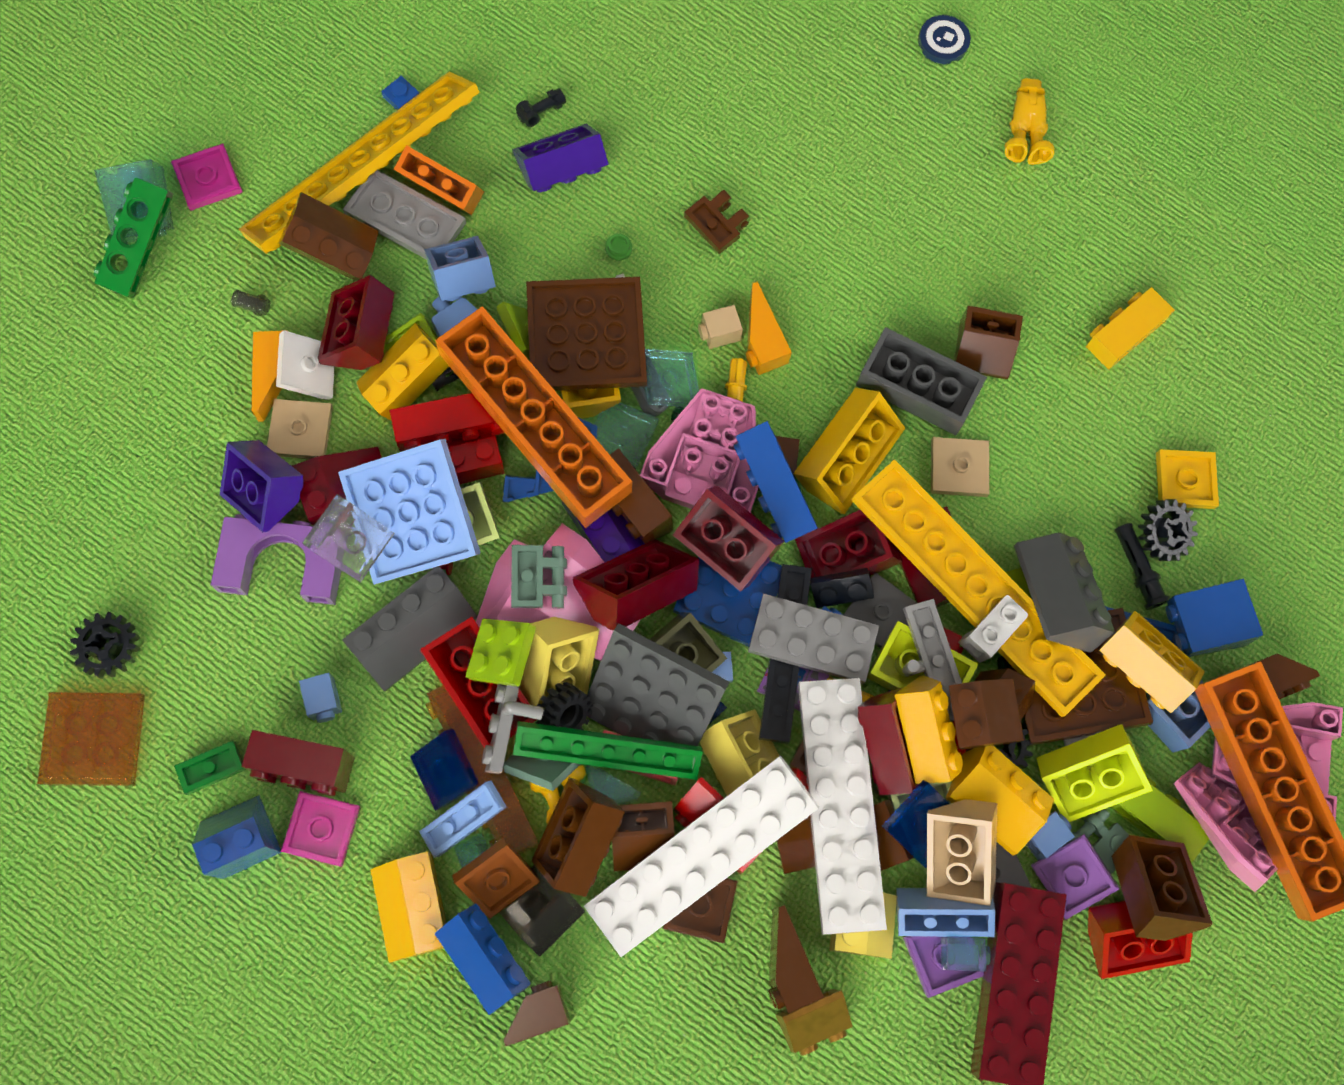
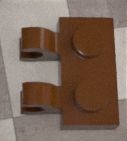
[684,190,749,254]

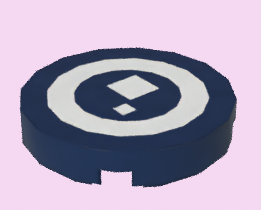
[918,15,971,65]

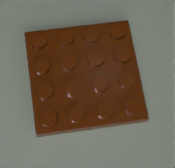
[526,277,647,391]
[1013,608,1153,745]

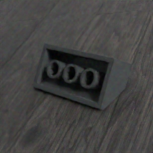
[1014,532,1116,653]
[342,566,478,692]

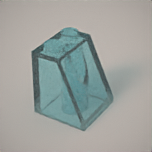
[94,159,174,243]

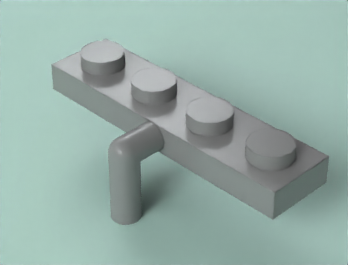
[902,599,962,722]
[482,684,543,774]

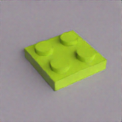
[465,618,536,687]

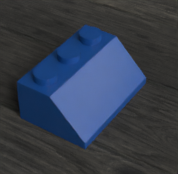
[434,903,531,1015]

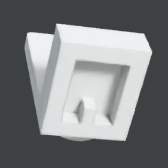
[958,595,1028,663]

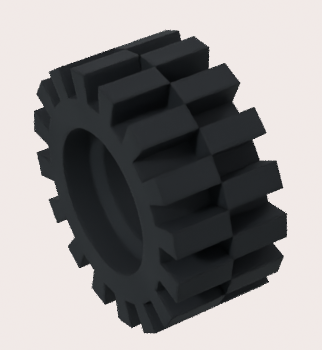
[535,682,593,730]

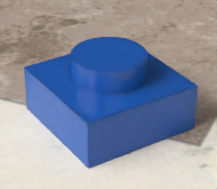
[381,76,419,110]

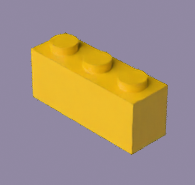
[1086,287,1175,370]

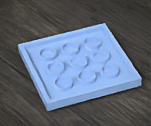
[338,439,481,585]

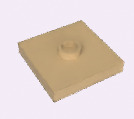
[267,399,333,459]
[931,437,989,497]

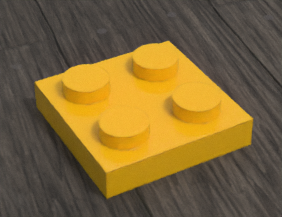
[1156,449,1219,509]

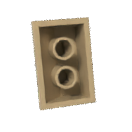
[927,799,997,906]

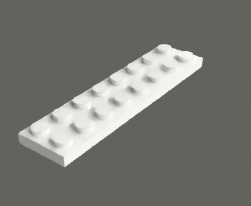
[798,678,887,935]
[584,755,820,957]

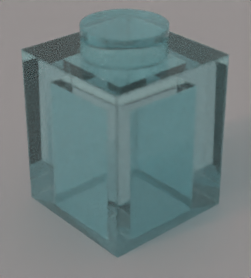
[941,937,991,972]

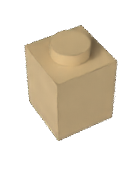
[698,305,743,349]

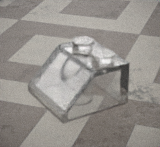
[302,494,395,583]

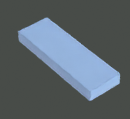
[419,781,507,858]

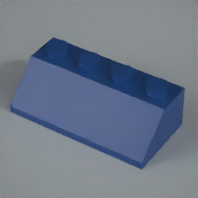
[733,421,818,543]

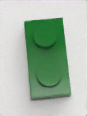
[174,740,246,795]

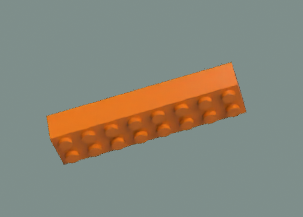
[435,306,632,528]
[1195,661,1344,922]

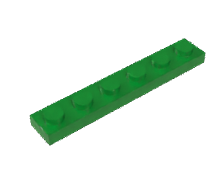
[513,721,703,780]

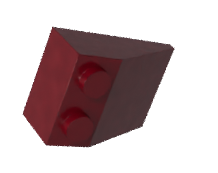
[292,446,382,527]
[795,510,903,578]

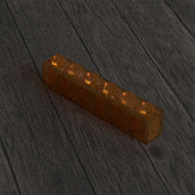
[425,686,539,855]

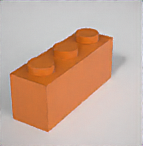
[393,145,485,215]

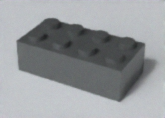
[856,327,987,435]

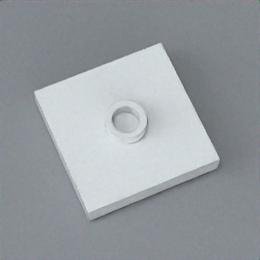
[276,330,334,400]

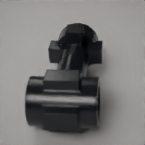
[516,88,566,127]

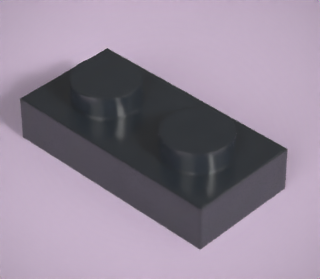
[810,568,874,608]

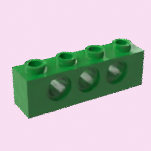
[93,177,174,298]

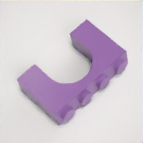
[211,514,347,605]

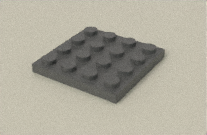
[587,623,729,746]

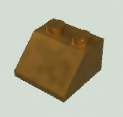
[776,989,853,1056]

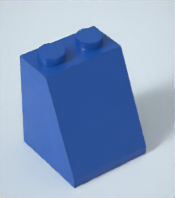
[1166,579,1263,657]
[192,795,282,879]

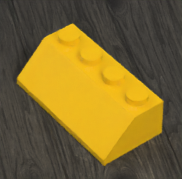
[793,387,906,515]

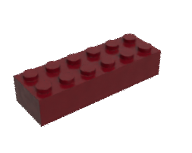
[970,882,1067,1085]

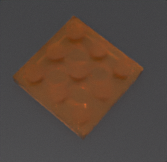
[37,692,145,786]

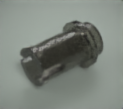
[231,289,270,316]

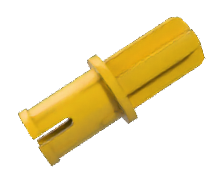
[725,358,747,402]

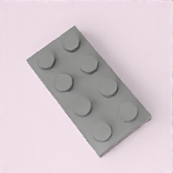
[343,170,466,260]
[748,594,879,684]

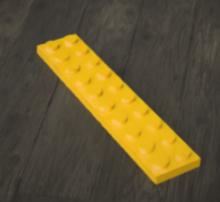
[239,72,480,254]
[851,459,1106,717]

